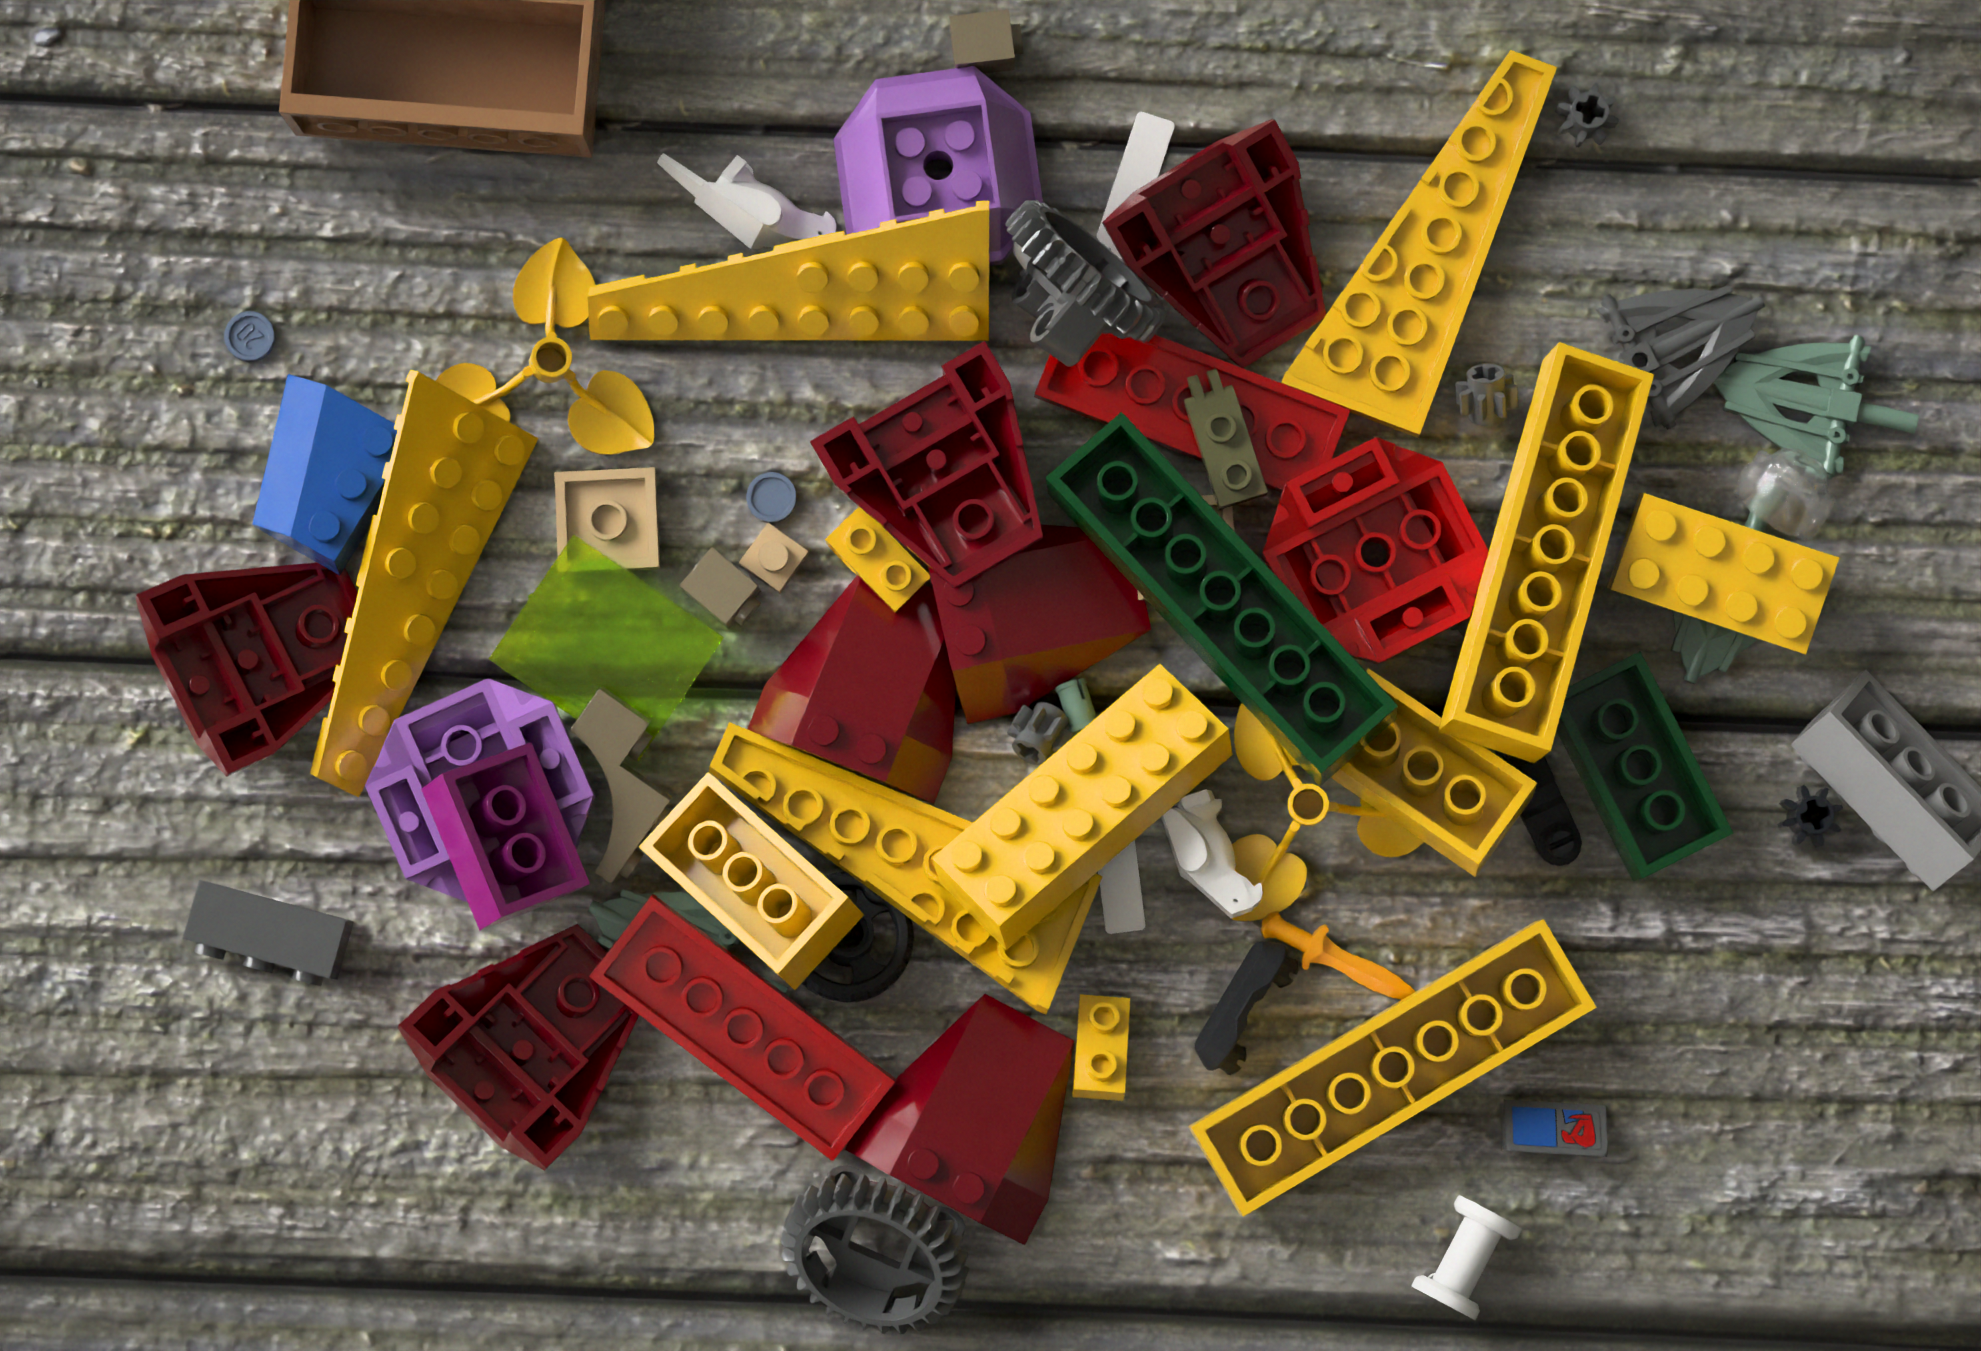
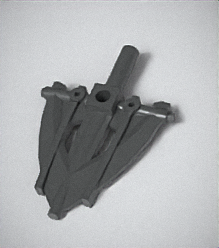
[1596,285,1765,430]

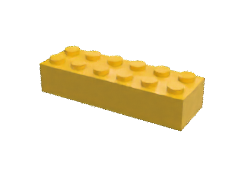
[932,664,1233,950]

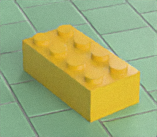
[1607,493,1839,655]
[1331,668,1537,877]
[639,772,864,990]

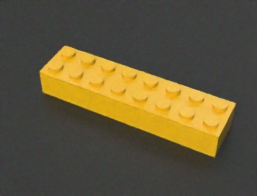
[1438,342,1654,763]
[1188,919,1597,1217]

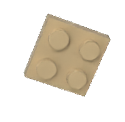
[554,467,660,574]

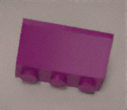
[421,742,590,931]

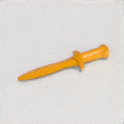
[1261,911,1416,1000]

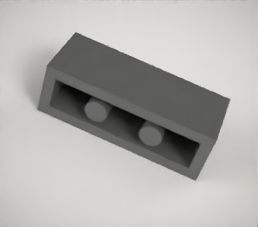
[182,880,354,986]

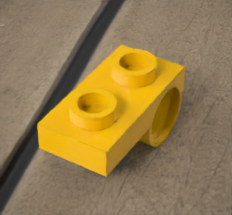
[825,507,930,612]
[1072,994,1130,1101]

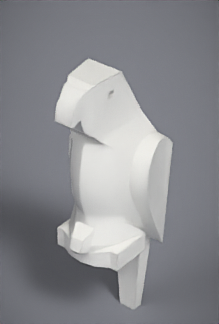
[657,153,837,250]
[1161,789,1263,918]

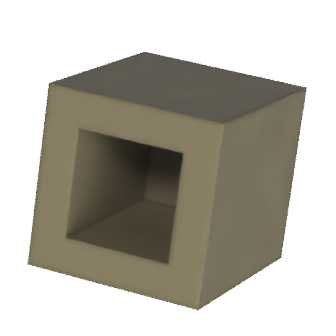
[949,9,1023,74]
[679,547,761,630]

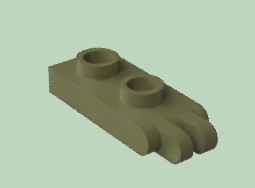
[1184,369,1268,510]

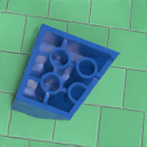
[252,374,398,575]

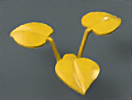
[436,237,654,455]
[1231,703,1424,921]

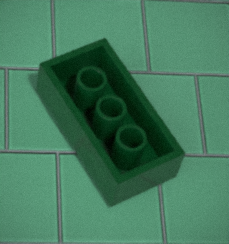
[1556,651,1733,881]

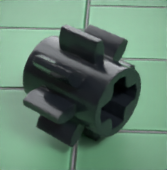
[1777,785,1843,848]

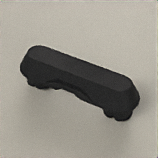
[1495,751,1582,866]
[1195,942,1299,1075]

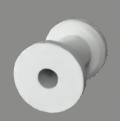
[1411,1195,1522,1320]

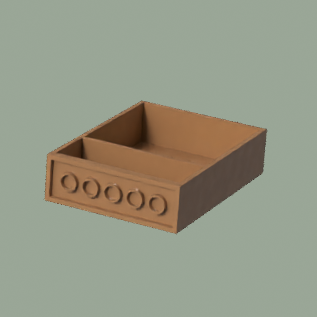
[279,0,606,158]

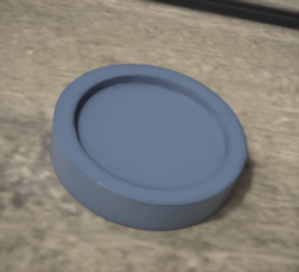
[224,311,276,362]
[746,472,797,523]

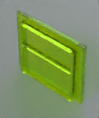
[488,534,724,762]

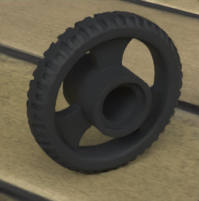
[801,872,914,1003]

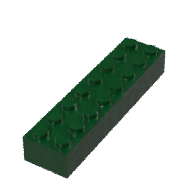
[1045,412,1398,786]

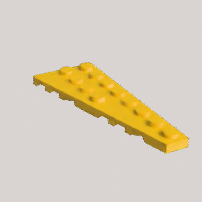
[1281,50,1557,438]
[587,201,989,341]
[310,370,539,798]
[709,722,1103,1014]

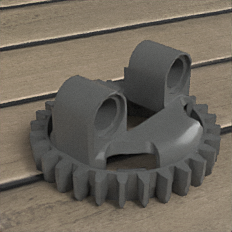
[1005,200,1166,367]
[780,1165,969,1334]

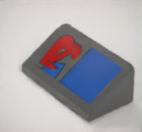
[1501,1099,1608,1157]

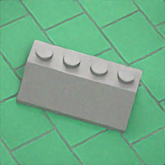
[1791,669,1981,891]

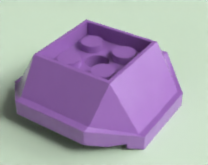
[833,66,1043,266]
[365,678,596,903]

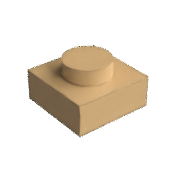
[739,523,809,594]

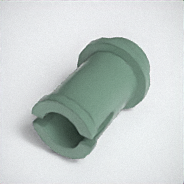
[1055,678,1096,737]

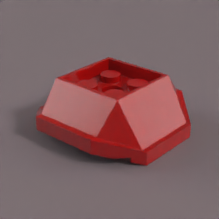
[1261,437,1489,665]

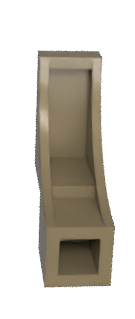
[570,686,672,883]

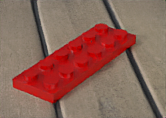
[1034,333,1350,493]
[589,894,895,1161]

